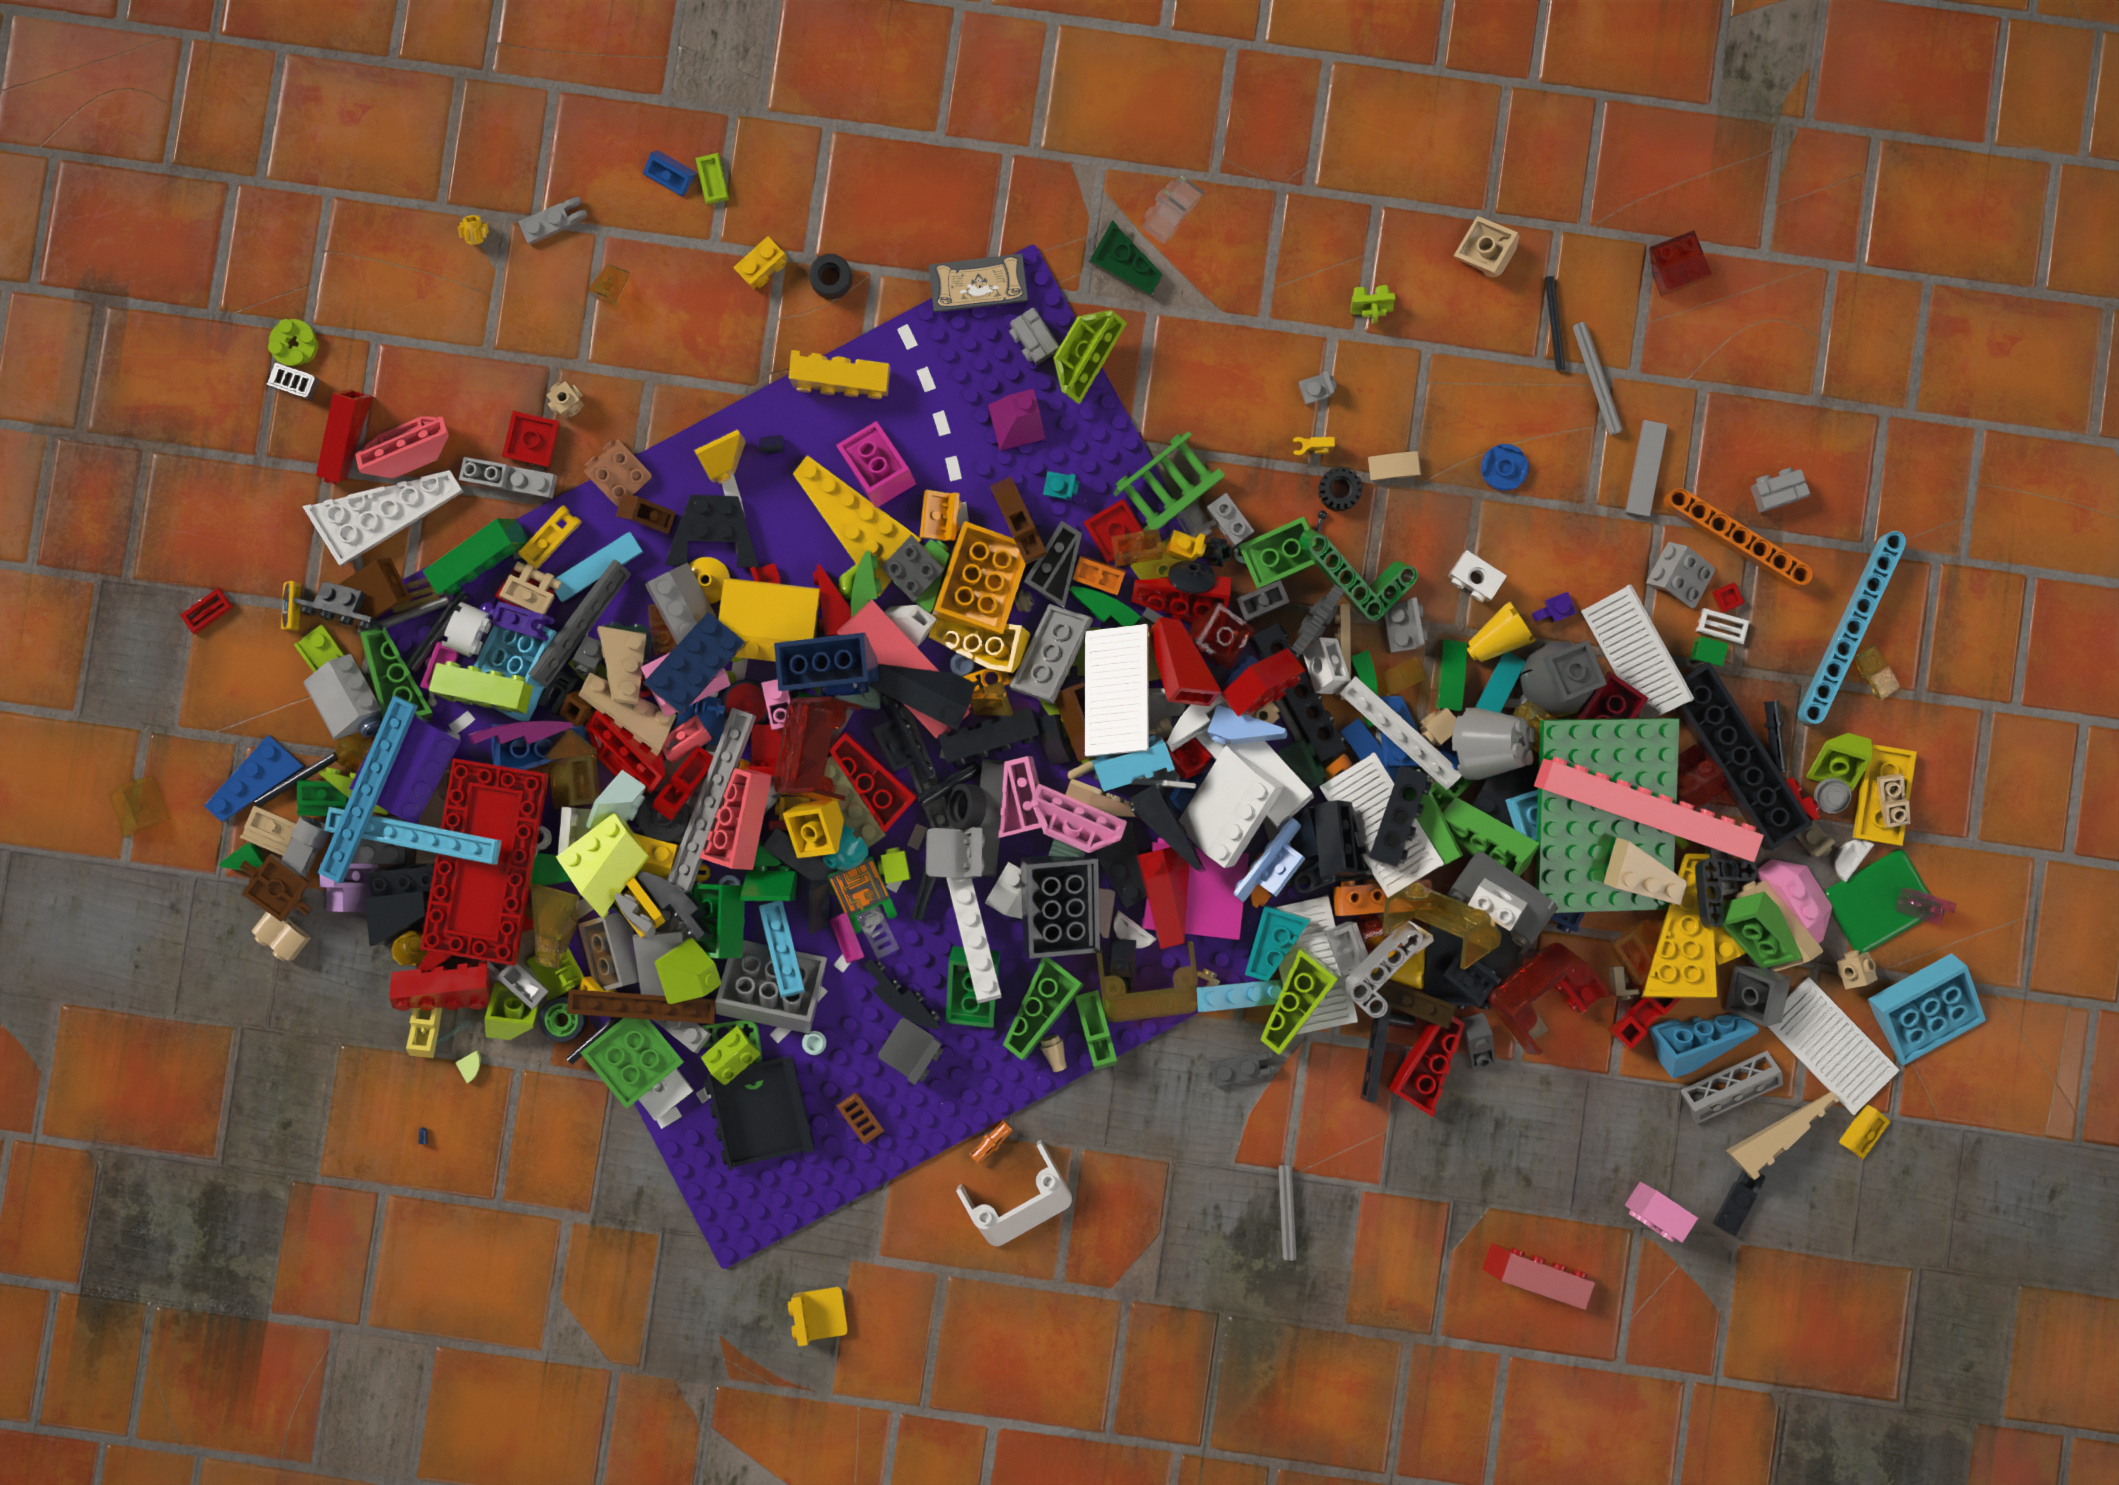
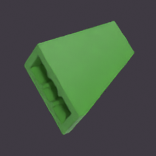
[894,539,950,615]

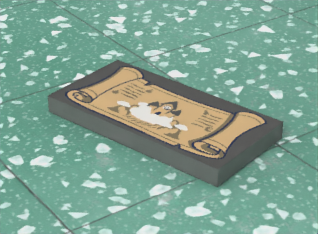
[928,253,1028,313]

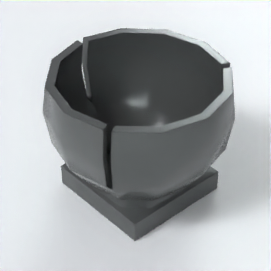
[1520,640,1607,718]

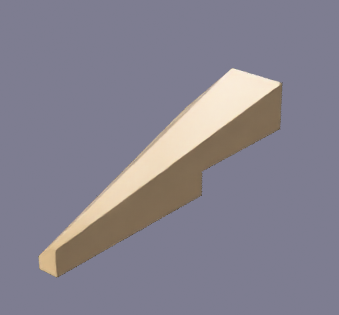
[1725,1092,1839,1180]

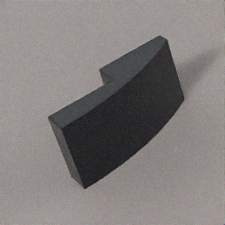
[1036,714,1073,766]

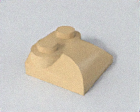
[1454,216,1520,277]

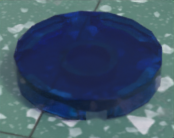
[820,683,869,697]

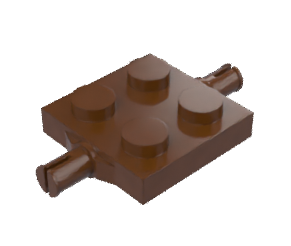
[239,854,313,922]

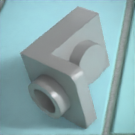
[1298,371,1337,406]

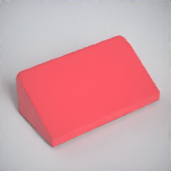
[661,715,712,764]

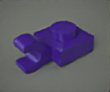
[1531,592,1577,623]

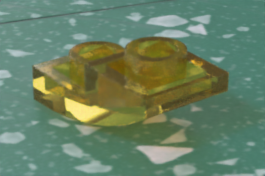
[1854,645,1900,700]

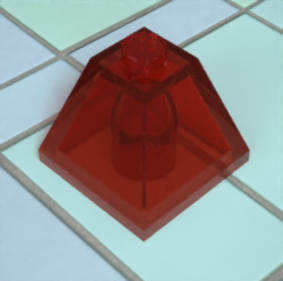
[1188,603,1254,669]

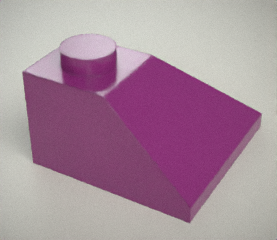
[988,389,1046,451]

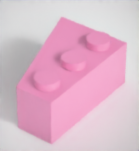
[999,756,1041,838]

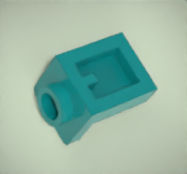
[1043,471,1079,501]

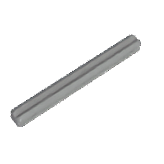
[1573,322,1622,435]

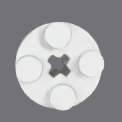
[442,602,492,657]

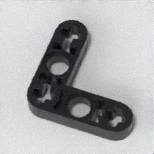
[1695,858,1758,929]

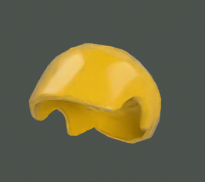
[391,930,428,966]

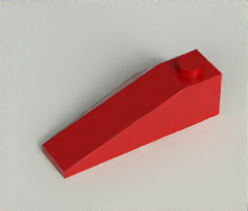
[1132,576,1231,632]

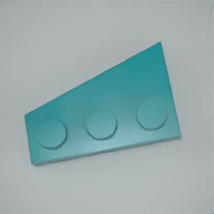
[1245,905,1311,982]

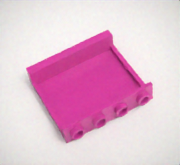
[1142,838,1249,940]

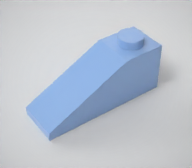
[1207,705,1287,745]

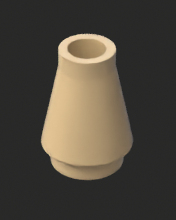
[1040,1034,1067,1072]

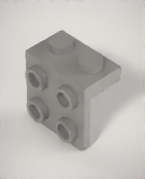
[1646,542,1715,608]
[926,827,985,878]

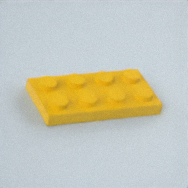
[1852,744,1917,846]

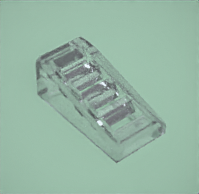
[857,905,900,959]

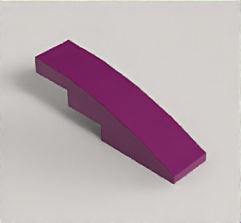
[468,720,573,744]

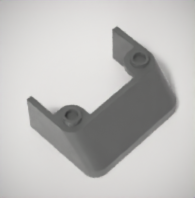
[1444,851,1558,955]

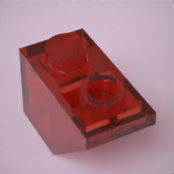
[1352,913,1389,952]

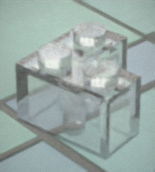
[1142,175,1205,244]

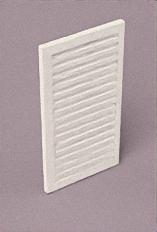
[1581,585,1694,718]
[1085,624,1149,757]
[1320,753,1444,898]
[1274,895,1358,1034]
[1767,977,1900,1115]

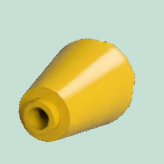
[1467,602,1536,662]
[1367,944,1426,989]

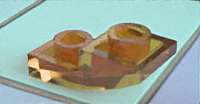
[648,604,677,656]

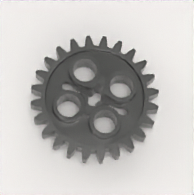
[1291,585,1344,655]

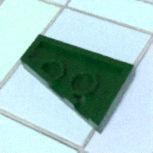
[1089,220,1163,297]

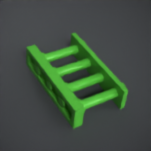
[1113,432,1225,537]

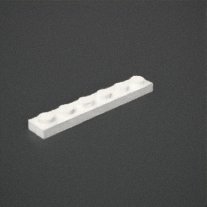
[1340,676,1462,790]
[946,877,1001,1003]

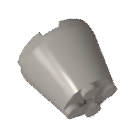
[1452,707,1537,780]

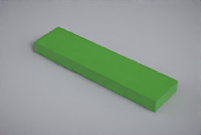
[1403,769,1463,867]

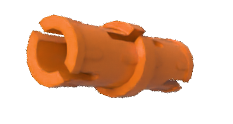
[969,1120,1014,1165]

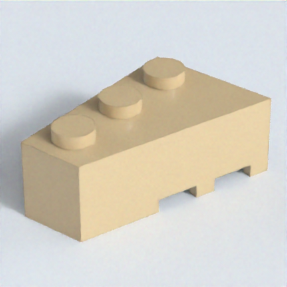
[1604,837,1687,905]

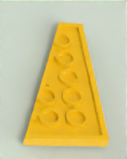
[1642,854,1717,998]

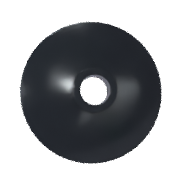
[1168,560,1216,594]

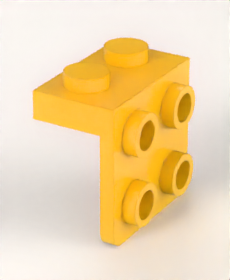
[788,1286,848,1347]

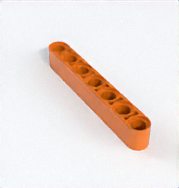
[1664,488,1812,587]

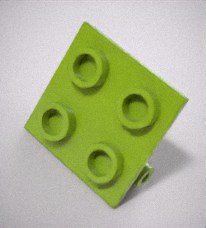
[527,938,584,1001]

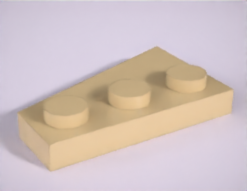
[597,626,646,705]

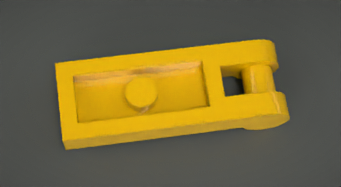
[518,505,582,570]

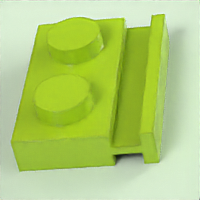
[294,624,346,672]

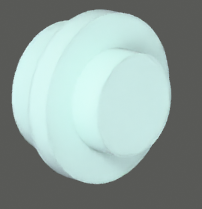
[802,1031,826,1055]

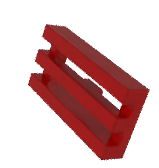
[180,587,234,635]

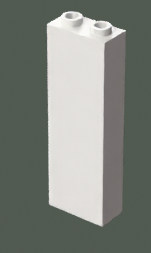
[1195,703,1314,829]

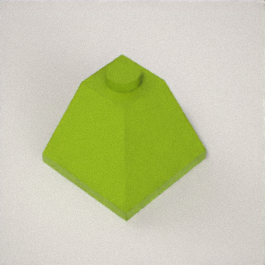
[1807,733,1872,792]
[654,938,721,1004]
[485,982,540,1040]

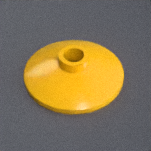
[689,557,730,604]

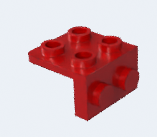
[748,724,800,781]

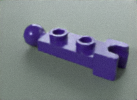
[479,601,555,641]

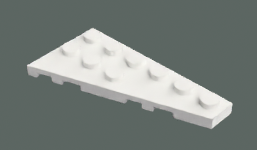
[302,470,464,567]

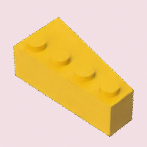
[789,350,890,399]

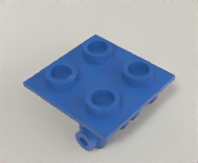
[676,697,726,746]

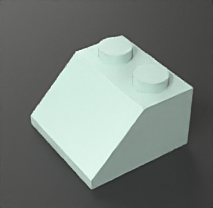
[586,770,646,829]

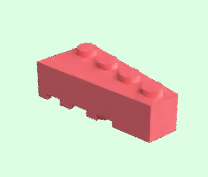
[699,768,772,870]

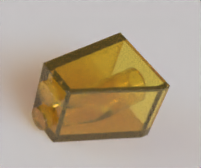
[531,883,579,969]

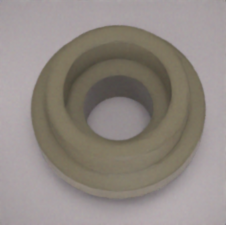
[1014,589,1034,612]

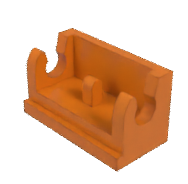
[1072,555,1126,595]

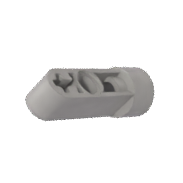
[281,815,331,878]

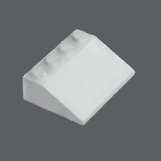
[1179,745,1285,868]

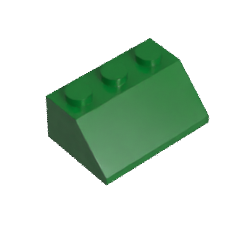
[690,884,745,958]

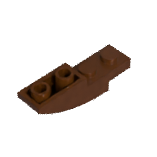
[990,476,1048,564]

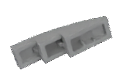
[482,959,549,1009]

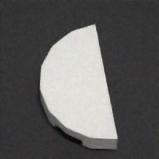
[1834,840,1874,882]
[1114,910,1156,948]

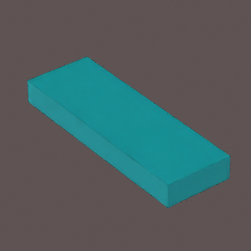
[1475,652,1526,713]

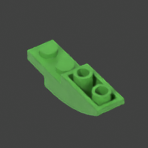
[851,550,882,617]

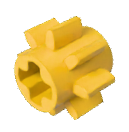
[458,215,489,245]

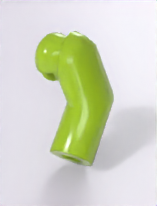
[838,565,858,600]

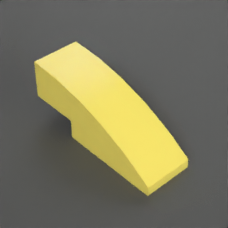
[406,1008,442,1058]

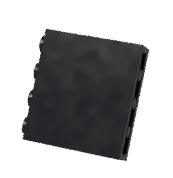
[1423,915,1524,1010]
[704,1053,816,1171]

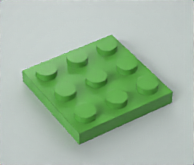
[581,1018,683,1109]

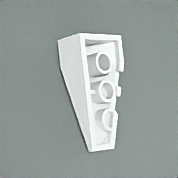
[985,862,1022,919]

